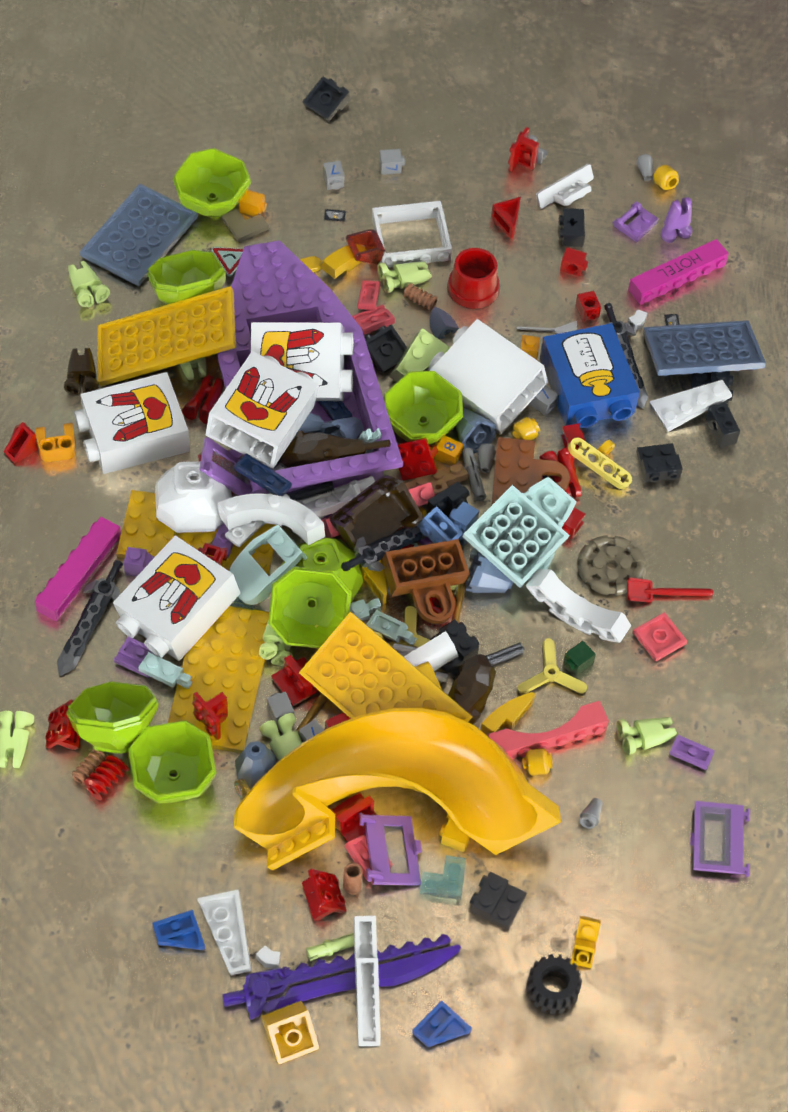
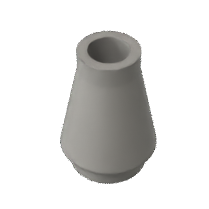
[636,154,653,181]
[478,444,496,473]
[579,798,603,829]

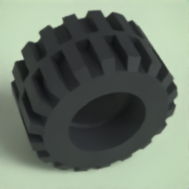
[526,954,582,1014]

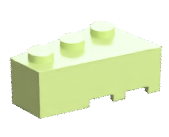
[390,328,451,382]

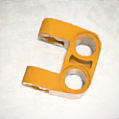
[35,423,76,462]

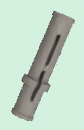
[462,448,486,501]

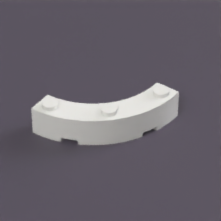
[218,494,325,545]
[526,569,631,643]

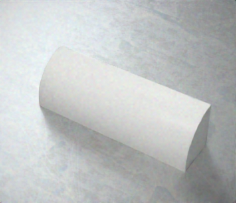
[404,631,458,671]

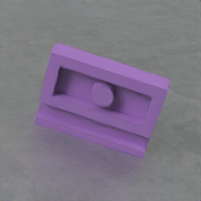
[114,637,153,678]

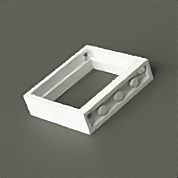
[372,201,452,267]

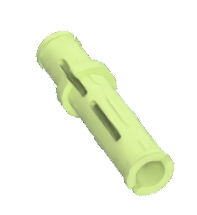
[306,933,354,961]

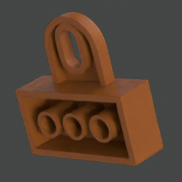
[491,437,570,506]
[381,539,470,624]

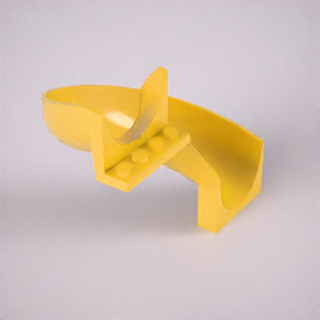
[234,708,561,870]

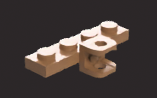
[405,463,469,495]

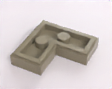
[222,209,269,242]

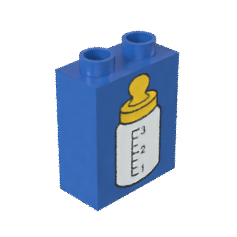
[539,323,640,428]

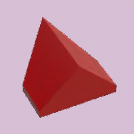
[491,197,521,239]
[3,422,38,463]

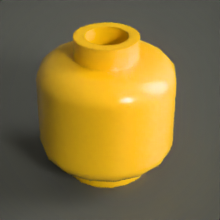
[653,165,679,190]
[511,417,540,440]
[522,748,553,776]

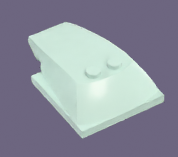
[462,477,577,588]

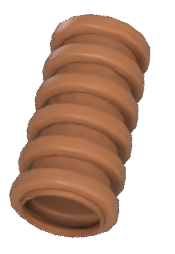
[404,283,437,311]
[71,749,107,785]
[343,863,363,894]

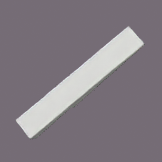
[353,916,380,1047]

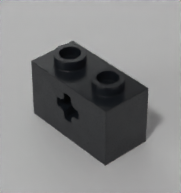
[559,208,585,247]
[706,402,740,448]

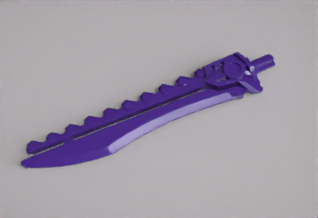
[222,934,461,1020]

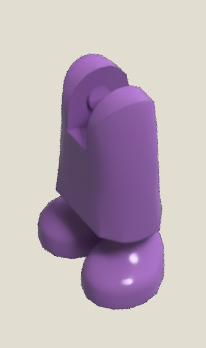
[660,197,693,243]

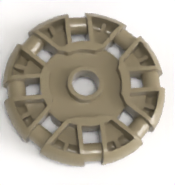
[577,535,646,596]

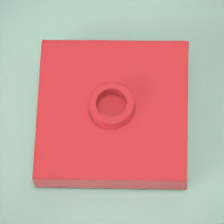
[632,612,687,662]

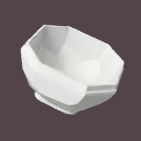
[155,461,232,533]

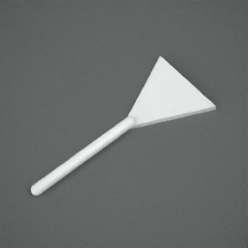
[516,320,577,334]

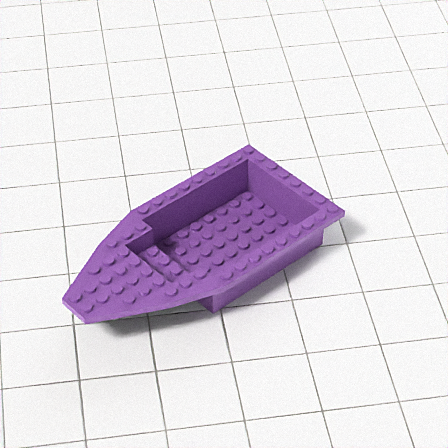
[218,240,403,494]

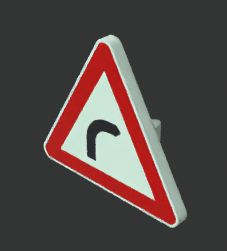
[212,247,244,277]

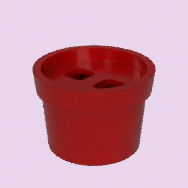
[447,248,500,309]

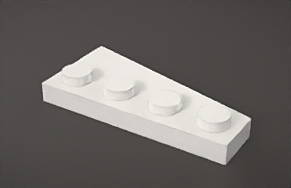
[649,380,732,432]
[197,890,252,976]

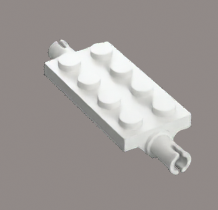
[296,476,375,519]

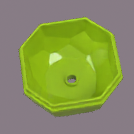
[173,148,251,218]
[147,250,226,305]
[383,371,463,444]
[281,538,363,606]
[268,566,352,648]
[67,681,159,753]
[128,720,216,803]

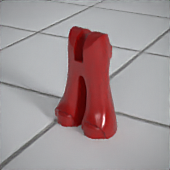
[182,375,224,424]
[539,447,582,498]

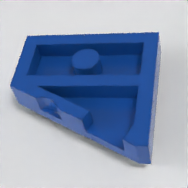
[152,910,205,950]
[412,1000,472,1047]

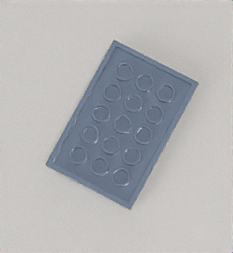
[80,184,198,286]
[643,320,766,376]

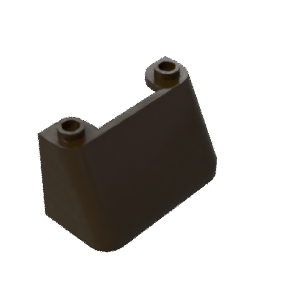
[330,475,424,553]

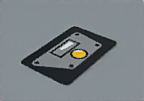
[324,209,346,221]
[664,314,680,326]

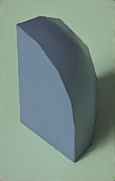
[430,307,459,339]

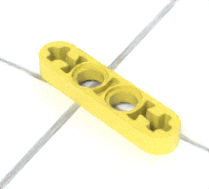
[568,438,632,489]

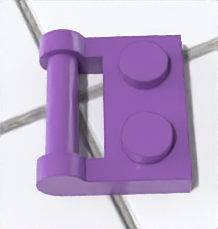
[613,202,659,242]

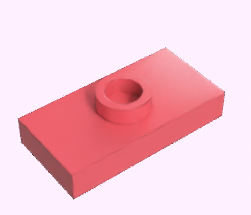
[357,280,381,310]

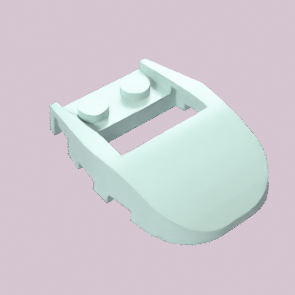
[229,524,307,605]

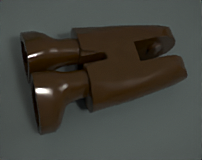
[64,348,99,396]

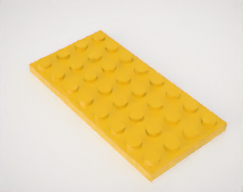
[98,286,236,386]
[116,490,276,575]
[168,605,269,754]
[299,612,473,722]

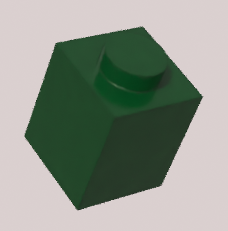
[563,641,596,676]

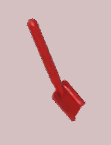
[627,578,714,603]

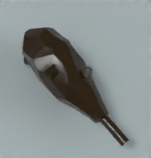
[277,430,391,469]
[448,654,496,725]

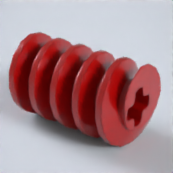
[84,755,129,800]

